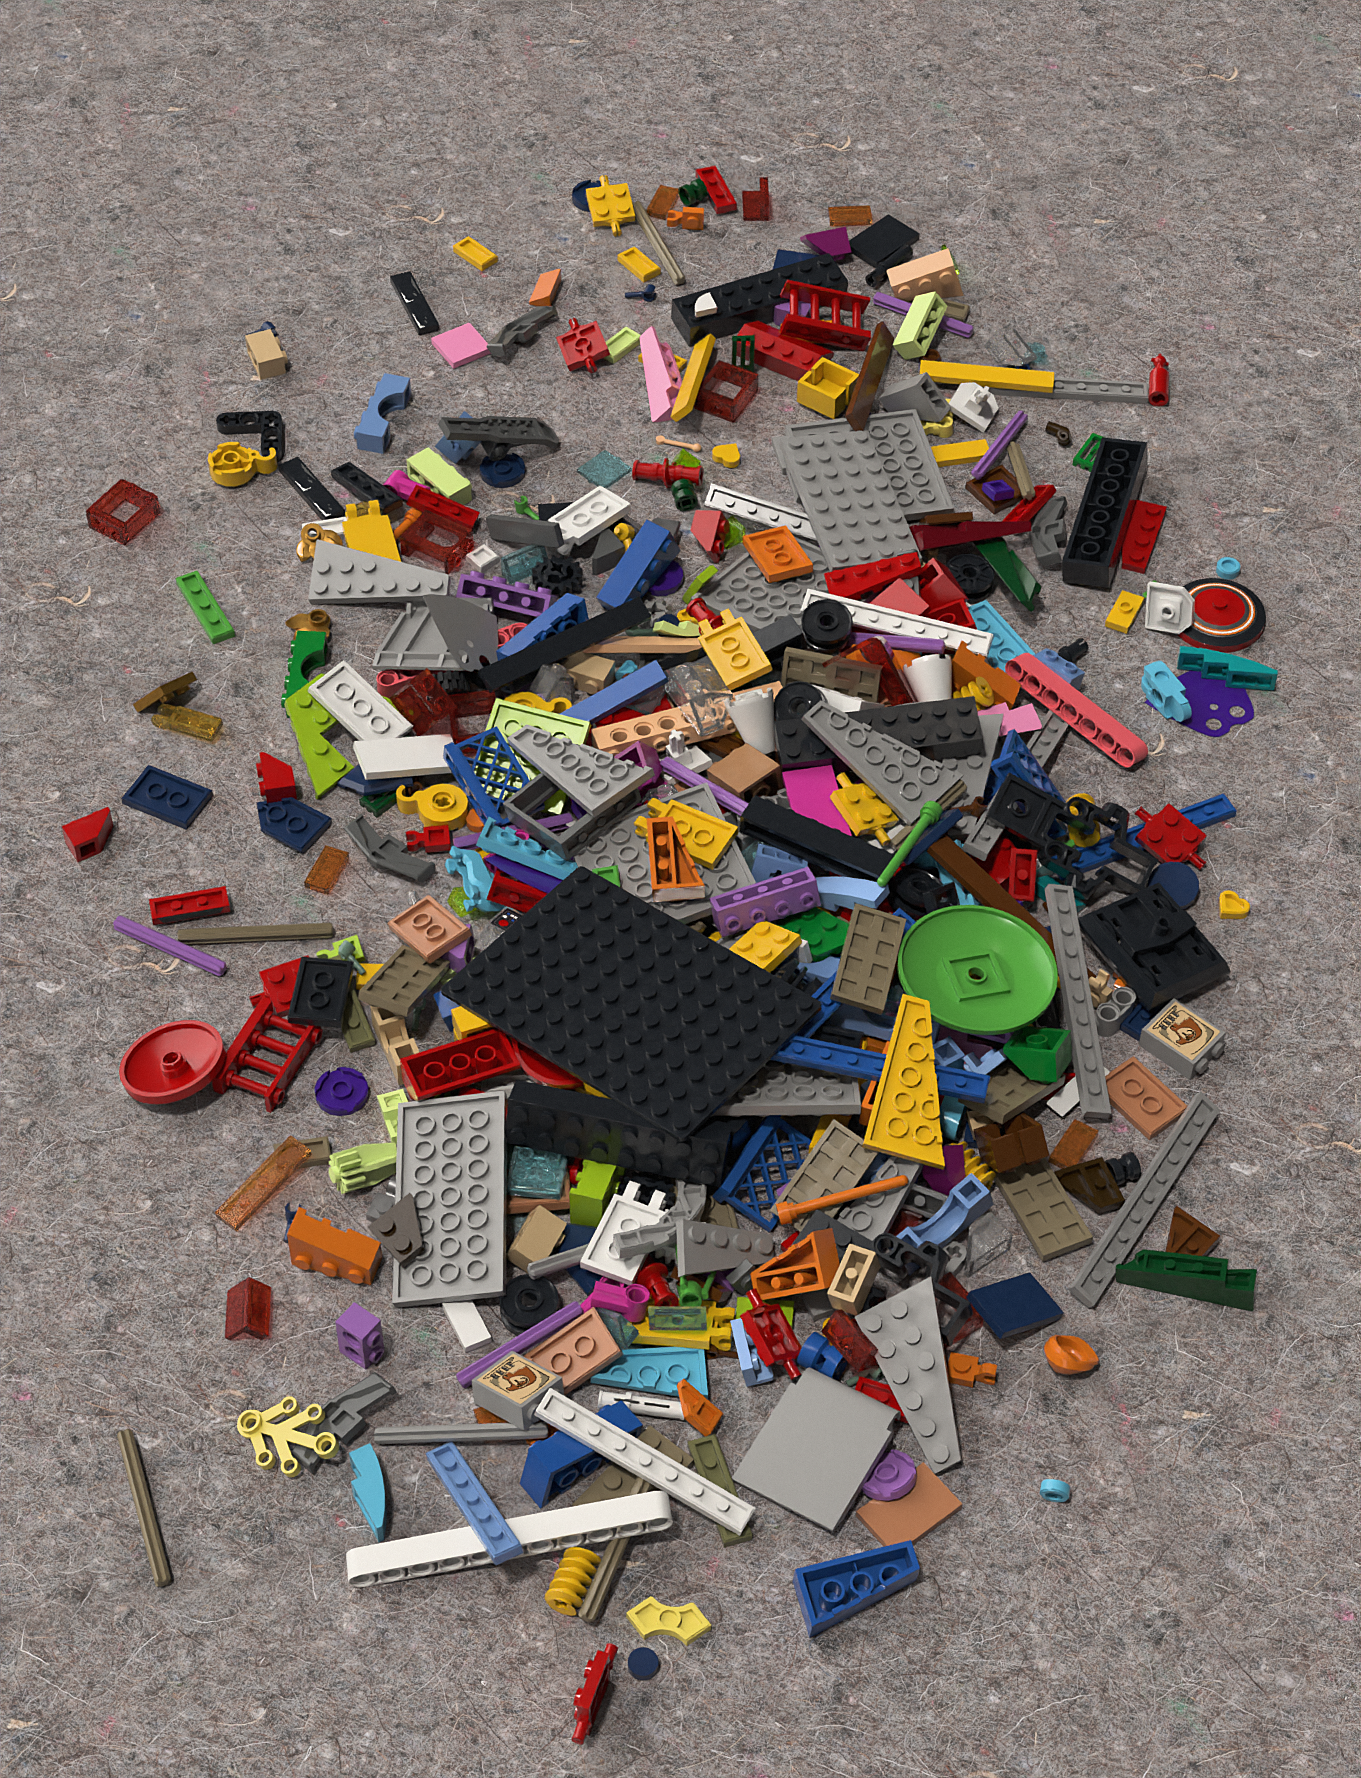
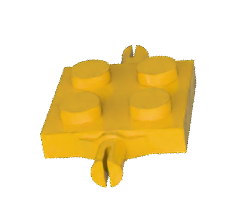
[586,175,635,237]
[830,772,899,846]

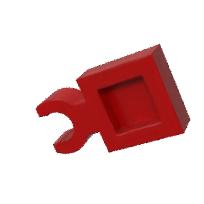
[406,825,451,853]

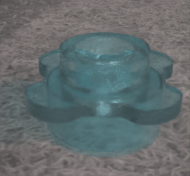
[1025,342,1048,362]

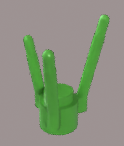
[675,1243,716,1310]

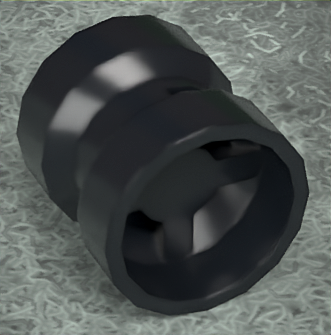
[1105,1151,1142,1185]

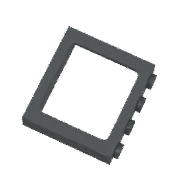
[503,744,642,861]

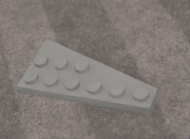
[308,539,451,604]
[801,700,964,826]
[936,714,1004,841]
[507,725,655,817]
[855,1277,962,1474]

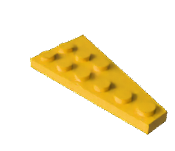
[862,994,945,1170]

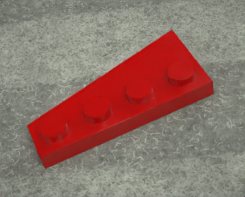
[1121,500,1167,574]
[824,552,922,600]

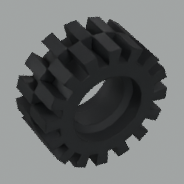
[424,670,471,706]

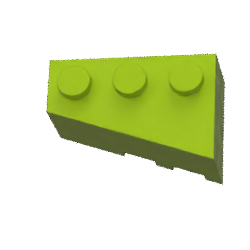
[569,1159,627,1227]

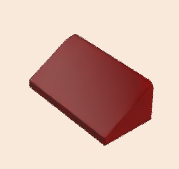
[1009,848,1037,902]

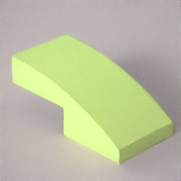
[652,621,701,637]
[377,1089,408,1145]

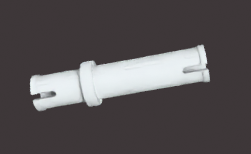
[597,1390,684,1421]

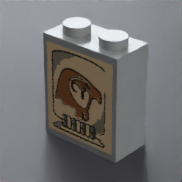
[1139,998,1225,1080]
[471,1351,564,1430]

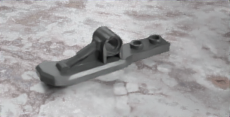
[438,416,559,461]

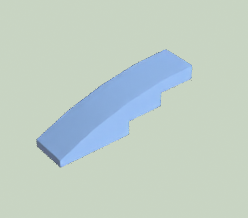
[815,877,890,912]

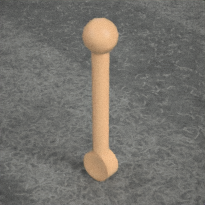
[656,435,701,452]

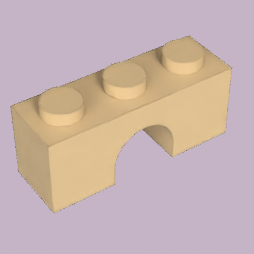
[370,1006,419,1085]

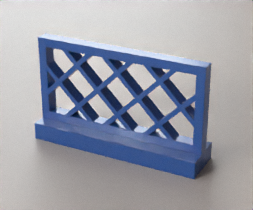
[443,726,545,828]
[990,729,1068,840]
[712,1115,811,1232]

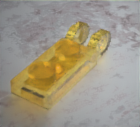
[151,703,223,742]

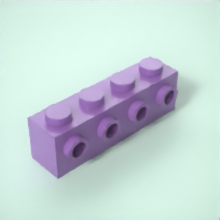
[456,571,558,617]
[709,867,821,937]

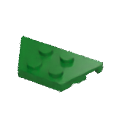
[776,907,849,962]

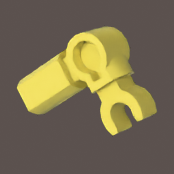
[920,399,953,438]

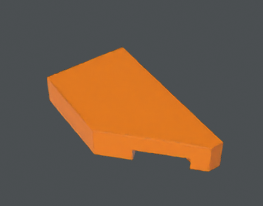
[677,1378,724,1437]

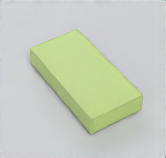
[604,327,641,364]

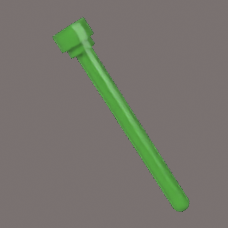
[877,801,943,887]

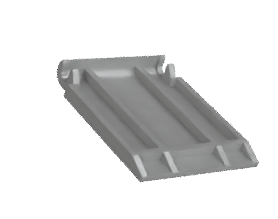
[372,598,494,671]
[732,1367,901,1532]

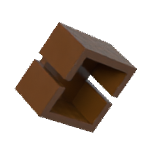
[973,1113,1050,1174]

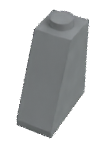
[879,372,951,422]

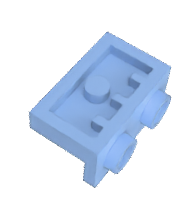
[963,1048,1008,1075]
[730,1318,774,1387]

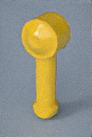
[614,523,635,551]

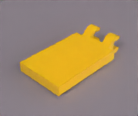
[342,500,401,562]
[698,608,773,692]
[634,798,739,870]
[624,1297,735,1351]

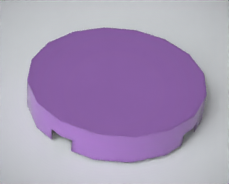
[861,1450,917,1501]

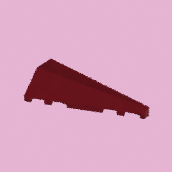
[909,521,1032,552]

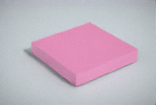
[431,323,491,369]

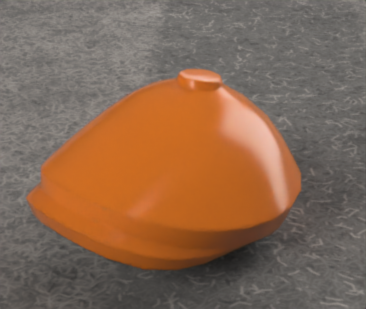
[1044,1335,1099,1375]

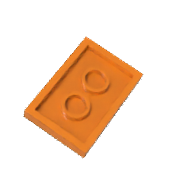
[742,525,813,583]

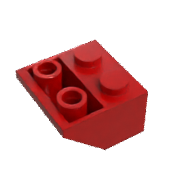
[915,557,969,610]

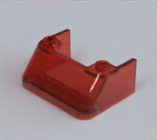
[822,636,918,706]

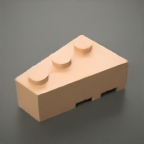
[887,248,964,301]

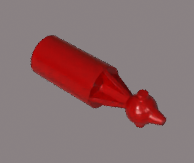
[1148,354,1169,407]

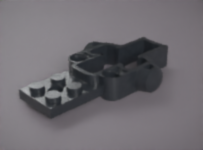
[985,772,1159,900]
[790,1209,973,1347]

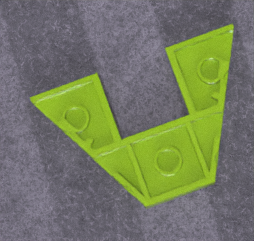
[284,673,424,800]

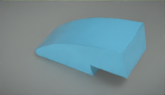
[349,1443,387,1542]

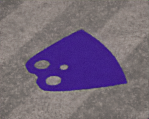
[1144,670,1254,737]
[485,842,575,893]

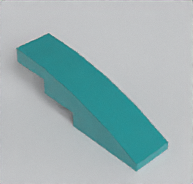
[1177,646,1278,691]

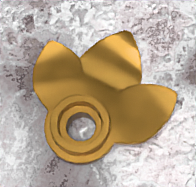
[296,523,343,562]
[285,609,330,640]

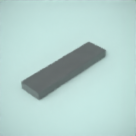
[486,514,564,548]

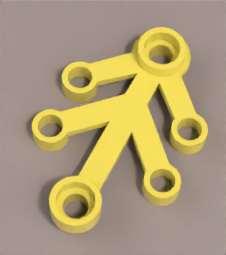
[237,1396,339,1478]

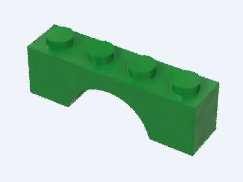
[281,631,328,718]

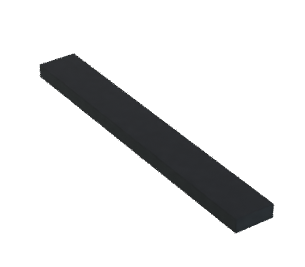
[478,596,652,693]

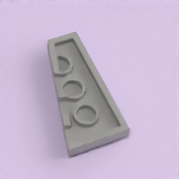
[837,1156,924,1241]
[676,1219,774,1277]

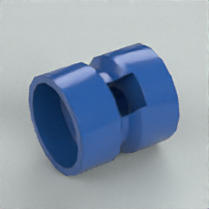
[797,1332,851,1380]

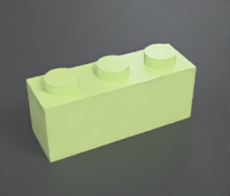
[893,291,948,360]
[406,447,472,505]

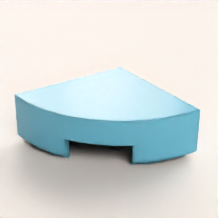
[614,660,639,681]

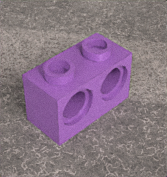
[335,1302,384,1370]

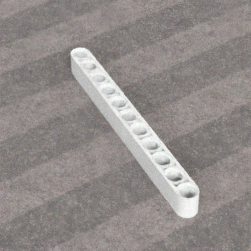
[346,1491,673,1588]

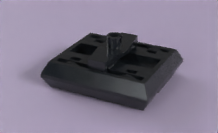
[1078,882,1231,1011]

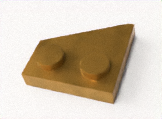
[133,672,197,713]

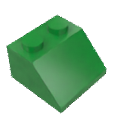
[1003,1026,1072,1084]

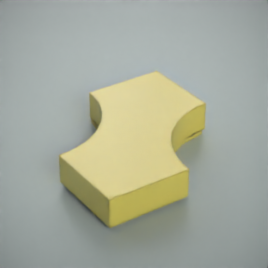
[626,1596,711,1646]

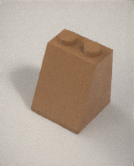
[707,743,784,803]

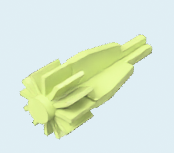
[329,1142,397,1194]

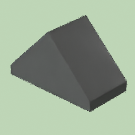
[592,527,625,575]

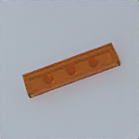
[215,1135,312,1232]

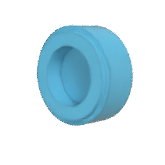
[1216,557,1240,580]
[1040,1479,1071,1502]

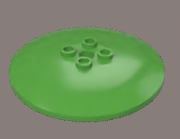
[897,905,1058,1035]

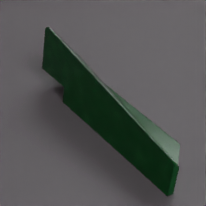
[973,537,1042,612]
[1116,1249,1257,1311]

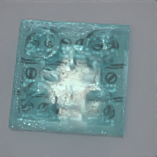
[506,1146,569,1200]

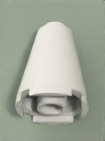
[903,654,952,702]
[724,688,775,757]

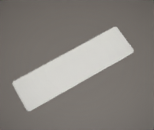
[1047,1066,1110,1116]

